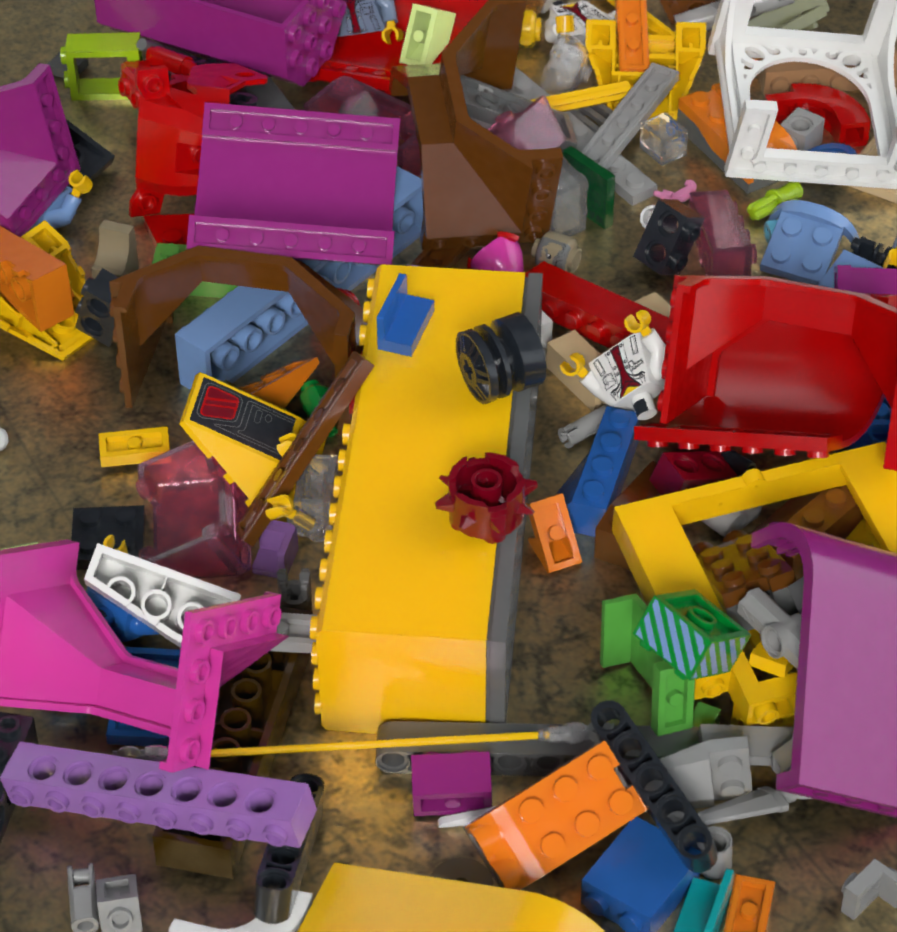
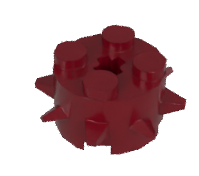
[435,452,538,544]

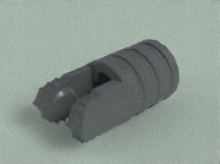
[277,568,313,611]

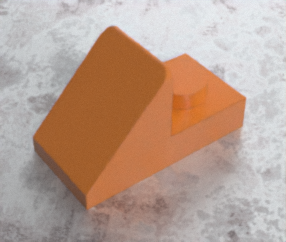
[526,493,582,573]

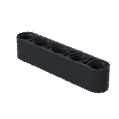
[591,700,718,873]
[254,773,325,924]

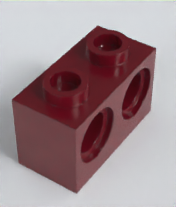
[649,451,738,495]

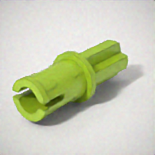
[746,181,804,220]

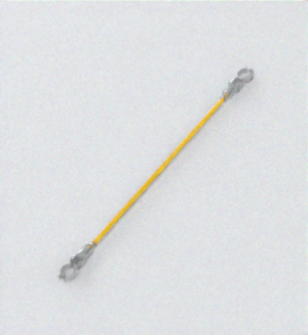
[113,721,614,762]

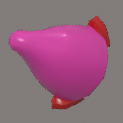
[467,231,524,272]

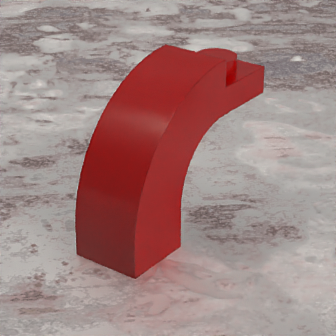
[764,83,871,147]

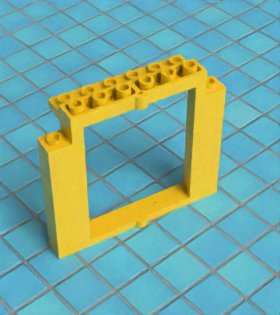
[612,441,897,727]

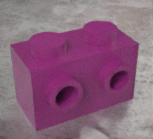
[411,750,492,816]

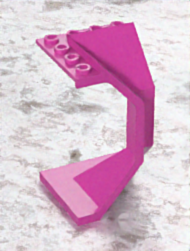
[0,539,289,773]

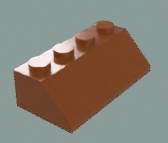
[749,485,864,581]

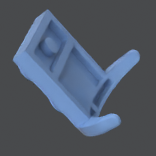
[760,200,859,285]

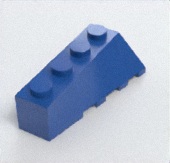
[556,406,640,537]

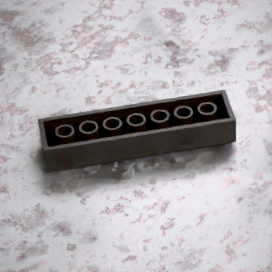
[152,606,313,879]

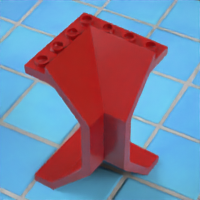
[657,275,897,471]

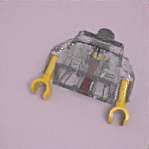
[265,432,338,542]

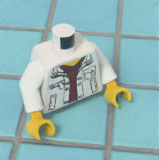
[545,0,616,57]
[560,310,666,420]

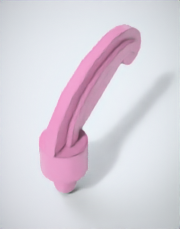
[653,180,697,202]

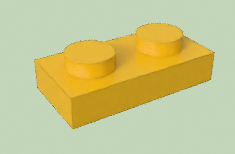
[98,426,171,467]

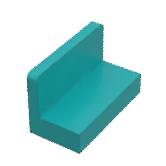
[674,868,734,932]

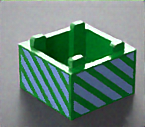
[632,589,752,680]

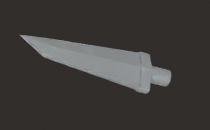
[697,786,797,826]

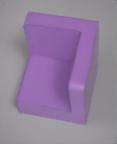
[252,520,299,578]

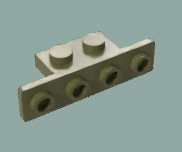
[747,0,830,31]

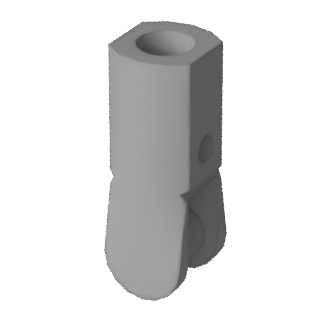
[67,863,99,932]

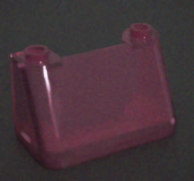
[136,440,251,579]

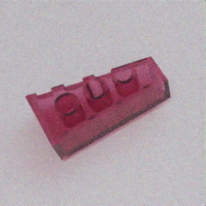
[689,190,757,276]

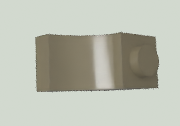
[91,219,139,279]

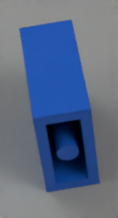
[581,817,702,932]

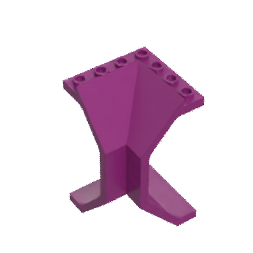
[0,63,81,237]

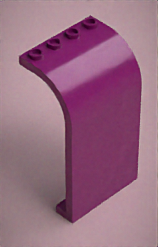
[751,522,897,818]

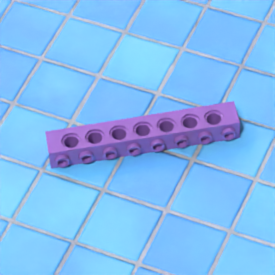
[0,742,317,848]

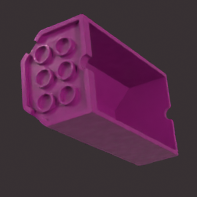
[94,0,347,87]

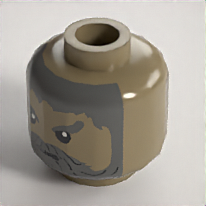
[531,231,582,273]

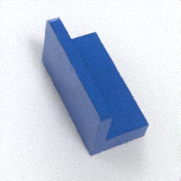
[377,273,434,357]

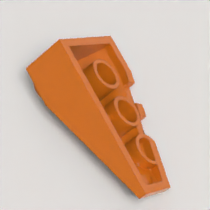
[238,357,320,408]

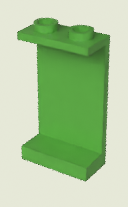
[600,593,695,736]

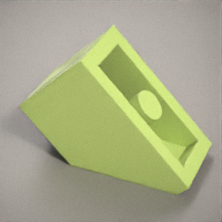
[399,3,456,65]

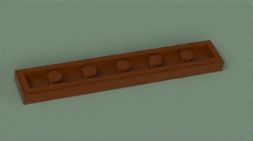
[235,351,374,547]

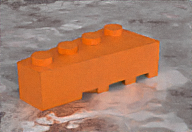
[0,226,75,332]

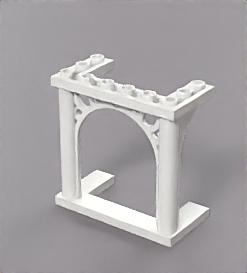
[707,0,897,189]

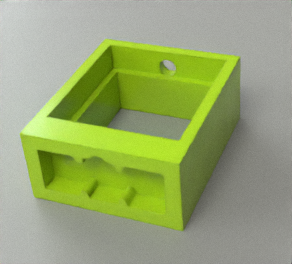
[60,32,143,101]

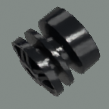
[456,312,547,404]

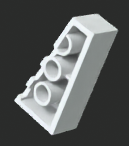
[84,543,241,648]

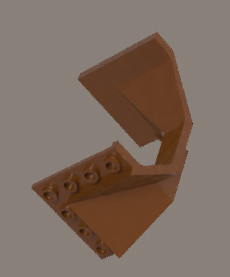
[389,0,564,250]
[109,245,368,436]

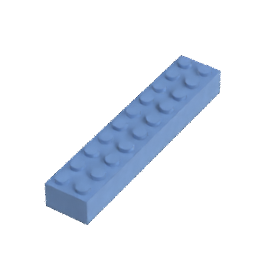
[175,166,423,390]

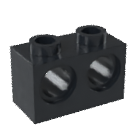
[633,199,705,275]
[75,268,119,347]

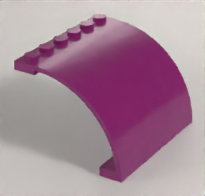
[186,102,400,265]

